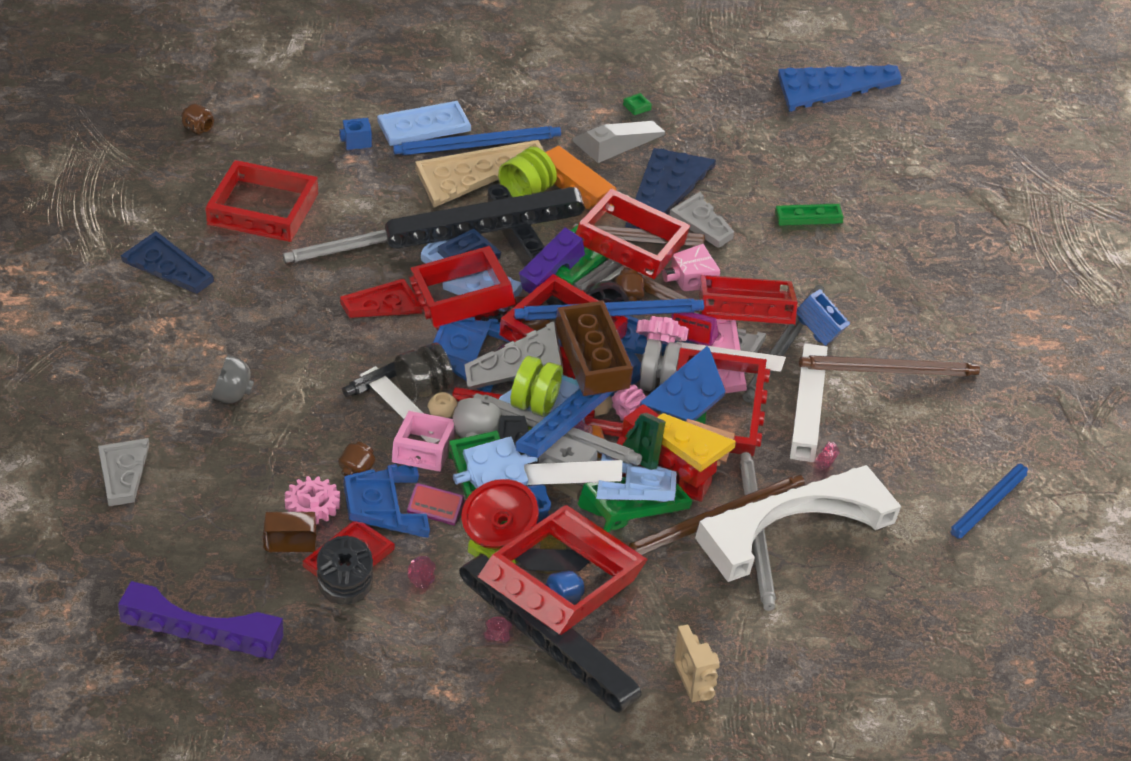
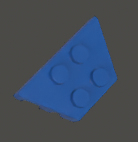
[640,346,726,422]

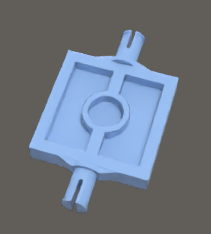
[453,436,537,489]

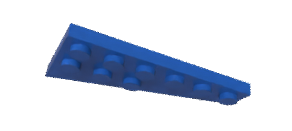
[778,65,902,112]

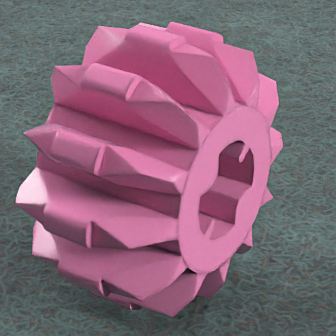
[611,384,647,421]

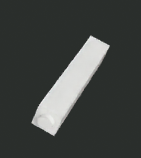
[790,343,828,462]

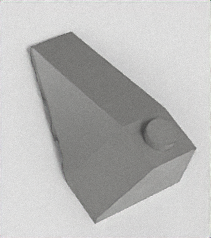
[573,121,665,163]

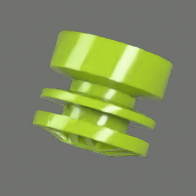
[498,146,557,197]

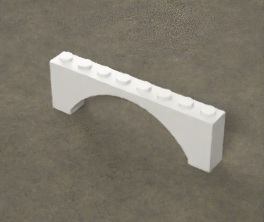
[695,465,901,582]

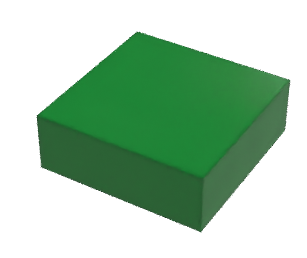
[623,93,652,116]

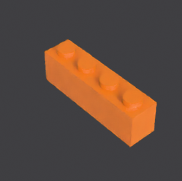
[545,146,616,211]

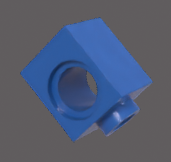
[339,118,372,150]

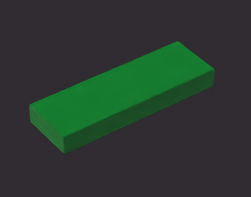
[775,204,844,226]

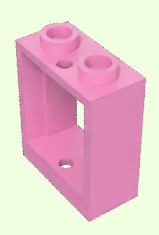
[392,411,455,472]

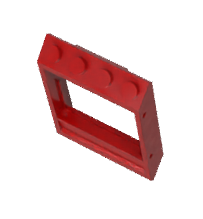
[478,505,648,635]

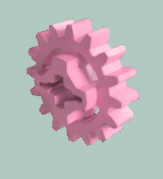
[636,316,689,344]
[285,476,340,524]

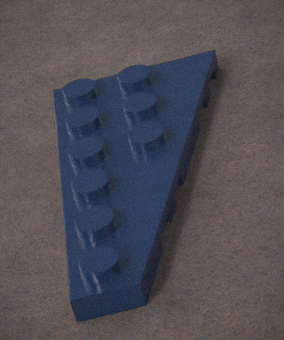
[625,148,716,229]

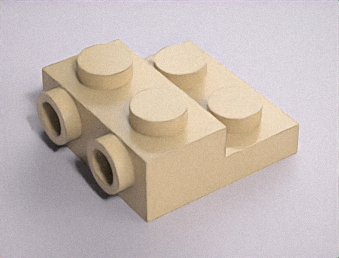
[674,624,719,702]

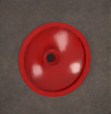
[461,479,539,549]

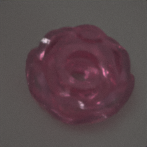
[813,441,840,469]
[407,556,436,588]

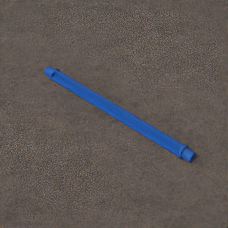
[393,126,561,155]
[514,298,704,321]

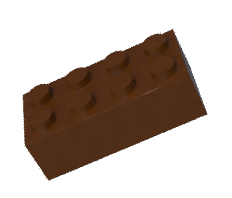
[556,301,633,396]

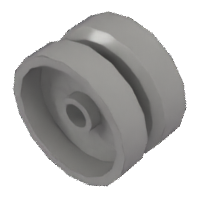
[640,339,682,392]

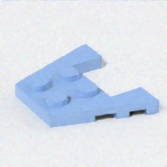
[596,453,676,502]

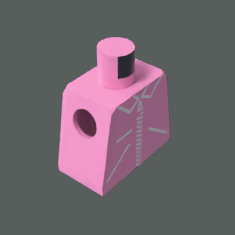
[662,244,720,291]

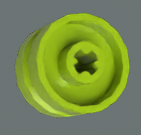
[510,355,563,417]

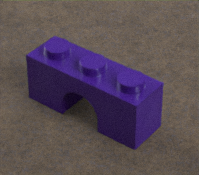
[519,227,585,294]

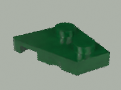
[622,413,666,470]

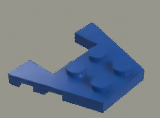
[429,317,512,393]
[343,464,430,538]

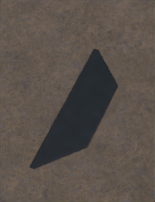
[515,548,590,571]

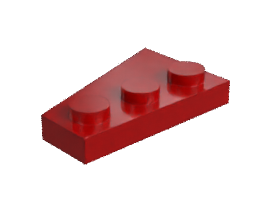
[340,279,423,318]

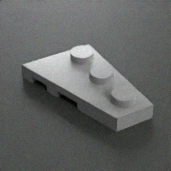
[670,192,734,248]
[98,438,149,506]

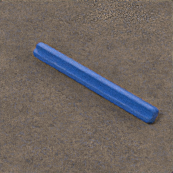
[950,463,1028,539]

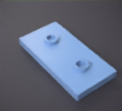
[377,101,471,146]

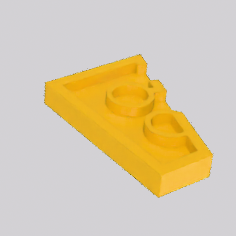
[657,413,736,472]

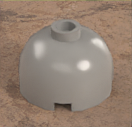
[453,398,503,438]

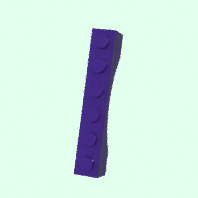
[118,581,284,659]

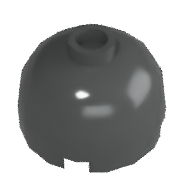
[211,354,254,404]

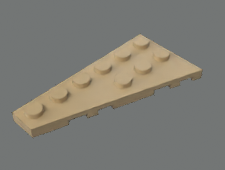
[415,140,544,208]

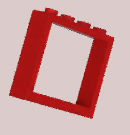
[205,160,318,242]
[576,189,691,280]
[409,246,516,328]
[499,274,628,380]
[699,275,798,325]
[677,348,770,456]

